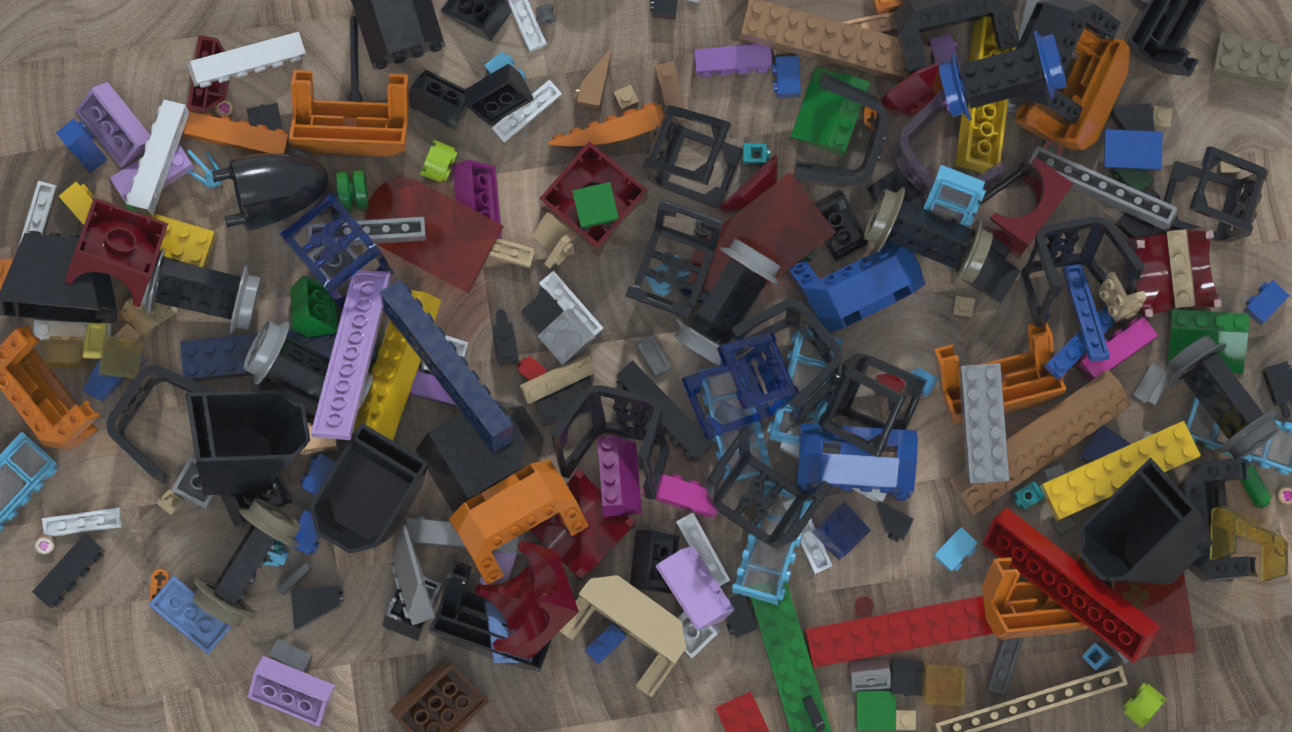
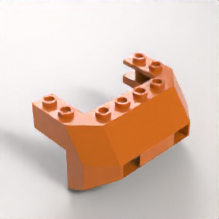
[1013,28,1130,151]
[289,70,409,157]
[934,323,1066,423]
[0,325,100,450]
[448,460,588,585]
[982,554,1099,640]

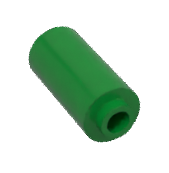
[1239,465,1272,509]

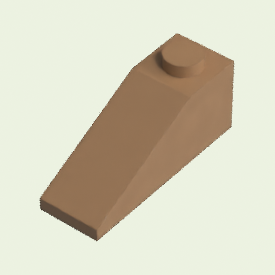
[574,51,611,110]
[655,61,687,122]

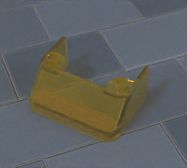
[1210,505,1288,582]

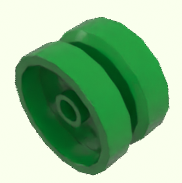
[336,168,369,213]

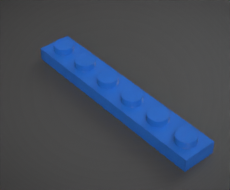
[1062,264,1110,362]
[1044,305,1116,380]

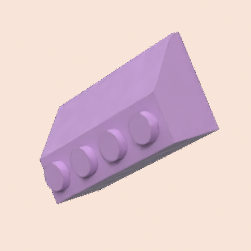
[75,82,151,168]
[110,144,195,203]
[656,546,735,631]
[247,656,335,727]

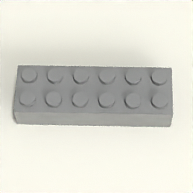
[958,363,1009,484]

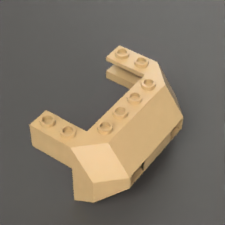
[559,575,686,698]

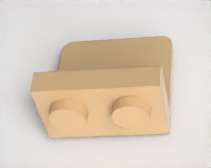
[533,211,578,268]
[1099,271,1147,322]
[120,296,177,340]

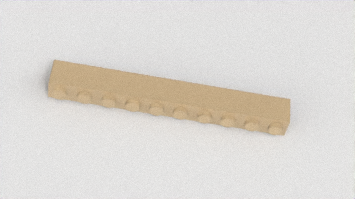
[933,666,1128,732]

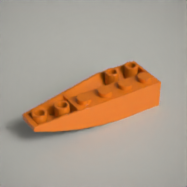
[548,102,663,146]

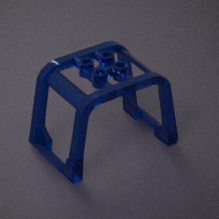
[278,191,394,312]
[681,332,799,440]

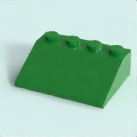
[790,67,870,157]
[1166,309,1249,374]

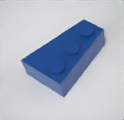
[56,118,107,173]
[82,340,147,402]

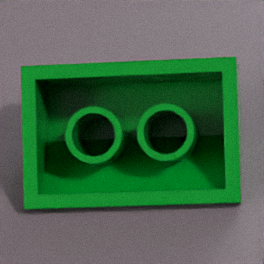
[290,275,338,337]

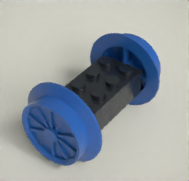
[939,30,1067,121]

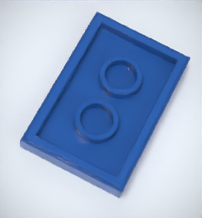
[1104,129,1163,171]

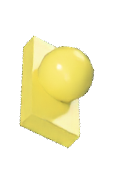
[83,323,107,359]

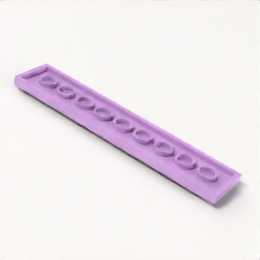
[311,270,392,440]

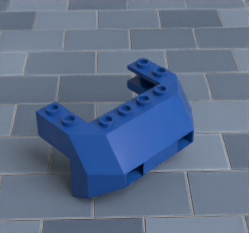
[789,241,926,333]
[795,423,918,501]

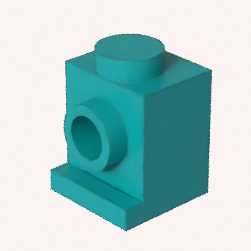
[742,143,770,166]
[1013,481,1045,511]

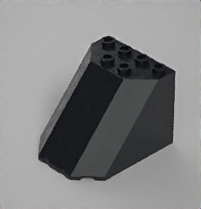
[351,0,445,70]

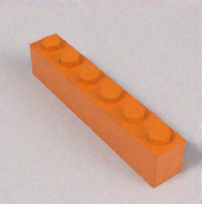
[181,109,290,154]

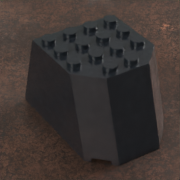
[0,231,117,323]
[185,390,310,495]
[416,400,544,513]
[309,422,429,554]
[1078,457,1213,585]

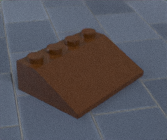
[389,656,489,732]

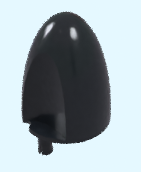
[211,153,328,231]

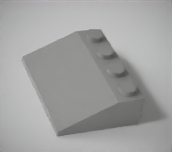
[391,524,435,625]

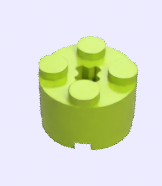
[420,140,458,183]
[1123,683,1167,729]

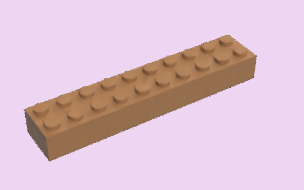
[738,0,932,83]
[950,370,1131,516]

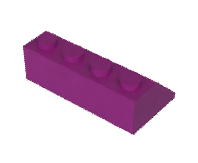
[452,159,502,242]
[597,436,642,517]

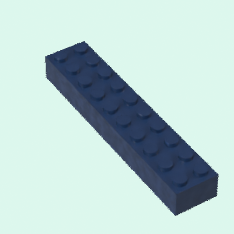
[380,279,514,453]
[180,324,377,382]

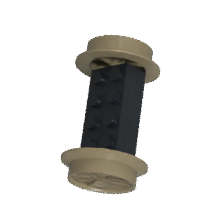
[864,187,993,284]
[192,498,301,627]

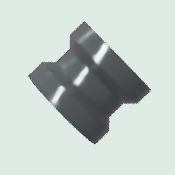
[535,4,557,25]

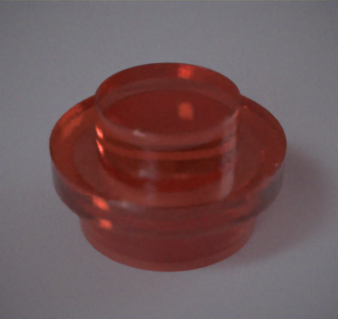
[854,596,874,616]

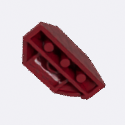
[186,35,230,112]
[881,62,943,117]
[720,155,777,213]

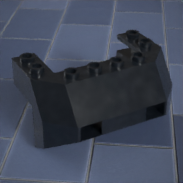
[890,0,1019,73]
[1008,0,1121,125]
[1124,0,1205,77]
[1177,458,1258,583]
[429,561,553,672]

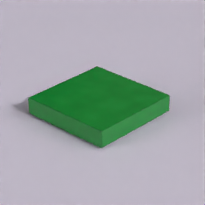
[573,182,619,229]
[856,691,896,731]

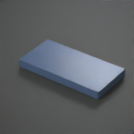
[148,575,232,655]
[484,598,533,663]

